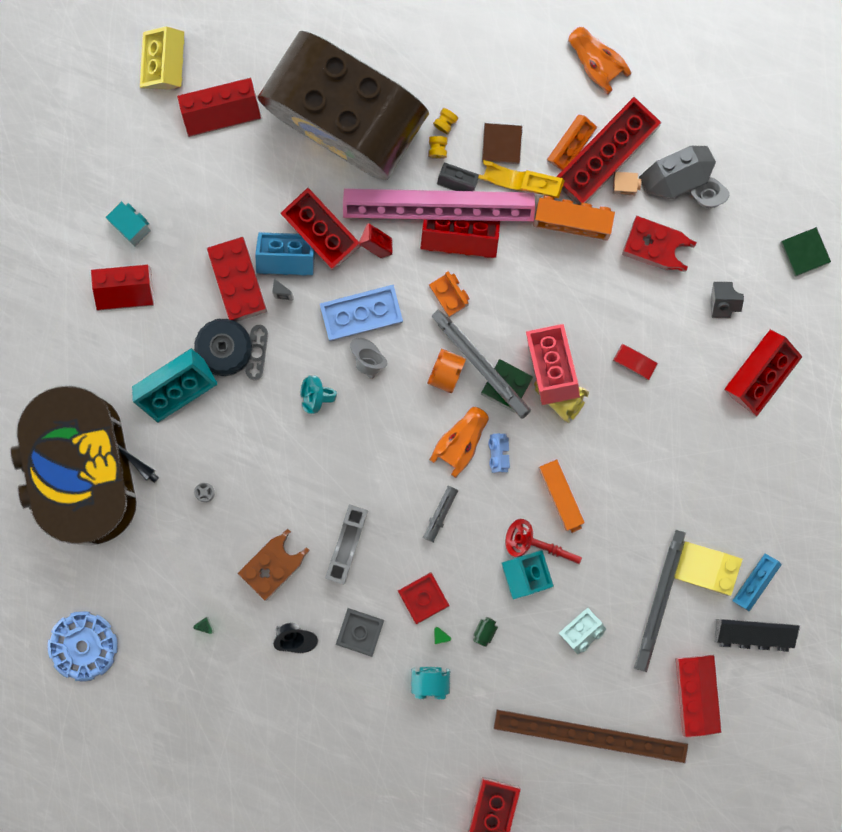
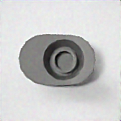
[691,177,729,208]
[350,338,387,378]

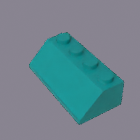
[132,348,217,423]

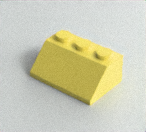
[140,26,184,90]

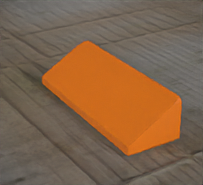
[547,115,597,171]

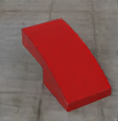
[613,344,658,380]

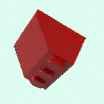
[91,264,154,311]

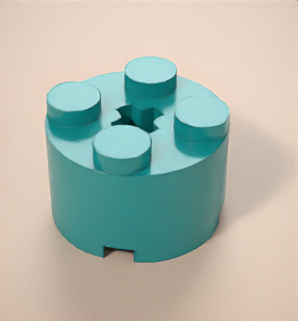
[411,667,450,699]

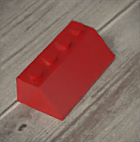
[177,77,262,137]
[280,188,361,269]
[420,219,500,258]
[724,329,803,417]
[675,655,722,737]

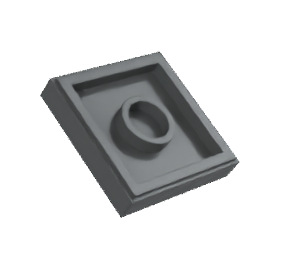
[336,608,384,657]

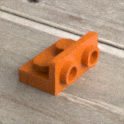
[429,271,470,317]

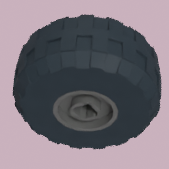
[194,318,252,376]

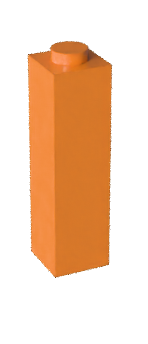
[539,459,585,533]

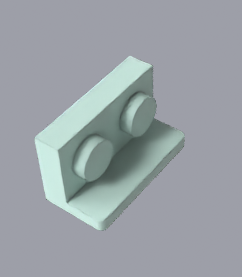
[559,608,606,654]

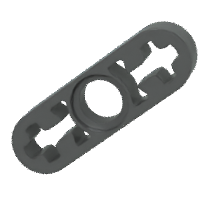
[245,325,268,380]

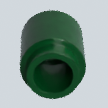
[473,617,498,647]

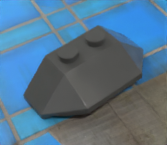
[639,146,716,199]

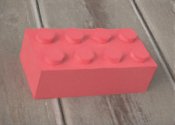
[526,324,580,405]

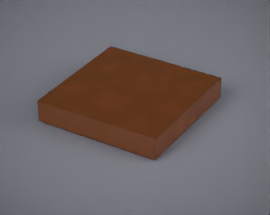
[482,123,522,164]

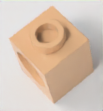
[613,172,641,195]

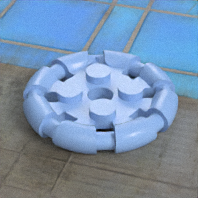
[48,611,117,681]

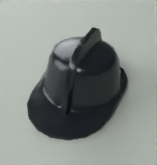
[273,623,318,653]

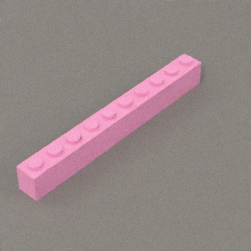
[343,189,535,221]

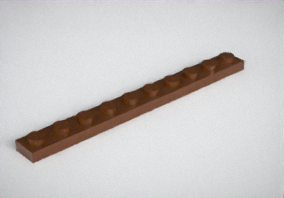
[493,709,688,763]

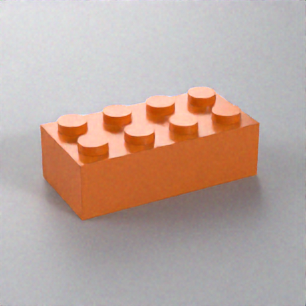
[533,196,615,241]

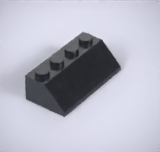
[715,619,800,652]

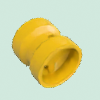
[433,108,459,134]
[428,136,448,159]

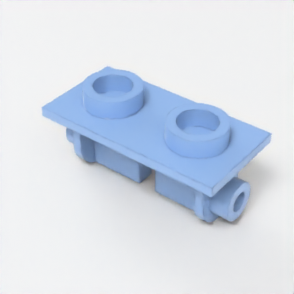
[488,433,510,473]

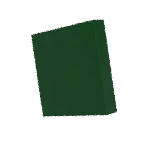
[781,227,831,277]

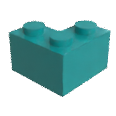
[106,201,151,247]

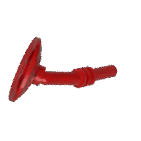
[505,519,582,564]

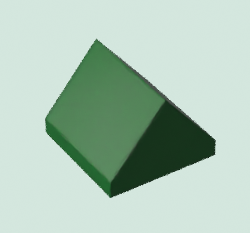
[434,627,451,644]

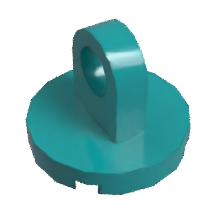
[300,375,337,414]

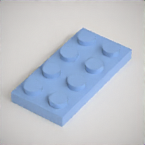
[320,285,403,341]

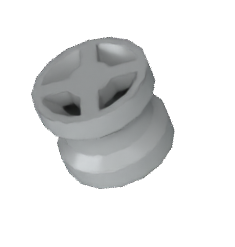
[194,483,215,502]

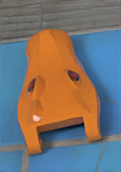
[568,27,632,94]
[429,407,489,478]

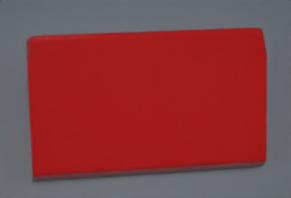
[359,223,392,258]

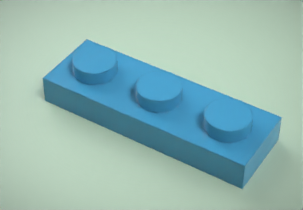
[733,554,782,612]

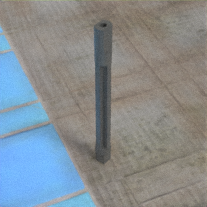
[432,310,531,419]
[634,530,686,672]

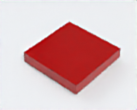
[398,572,450,624]

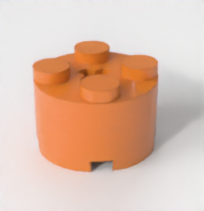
[427,349,466,393]

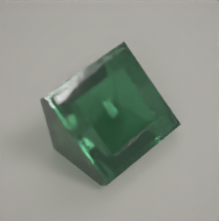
[193,617,214,634]

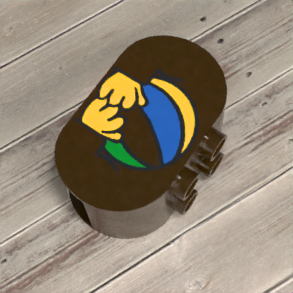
[257,31,429,180]
[10,386,137,545]

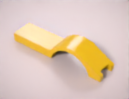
[478,160,564,199]

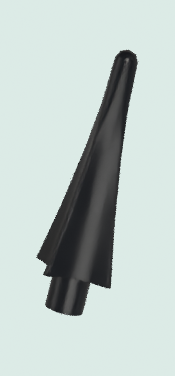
[118,445,159,483]

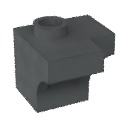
[711,282,744,318]

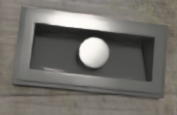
[437,162,479,191]
[272,279,294,301]

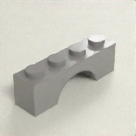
[325,504,368,584]

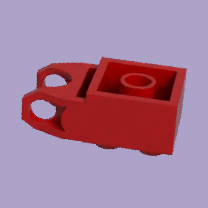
[622,216,697,272]

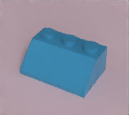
[255,232,315,276]

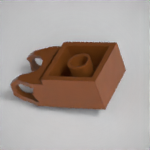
[237,529,310,601]

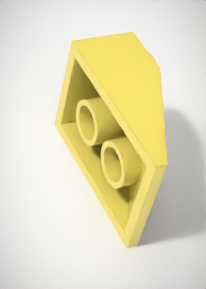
[675,541,743,596]

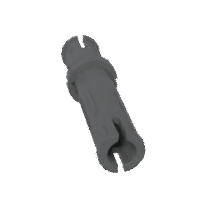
[423,486,458,543]

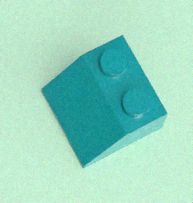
[502,550,554,600]

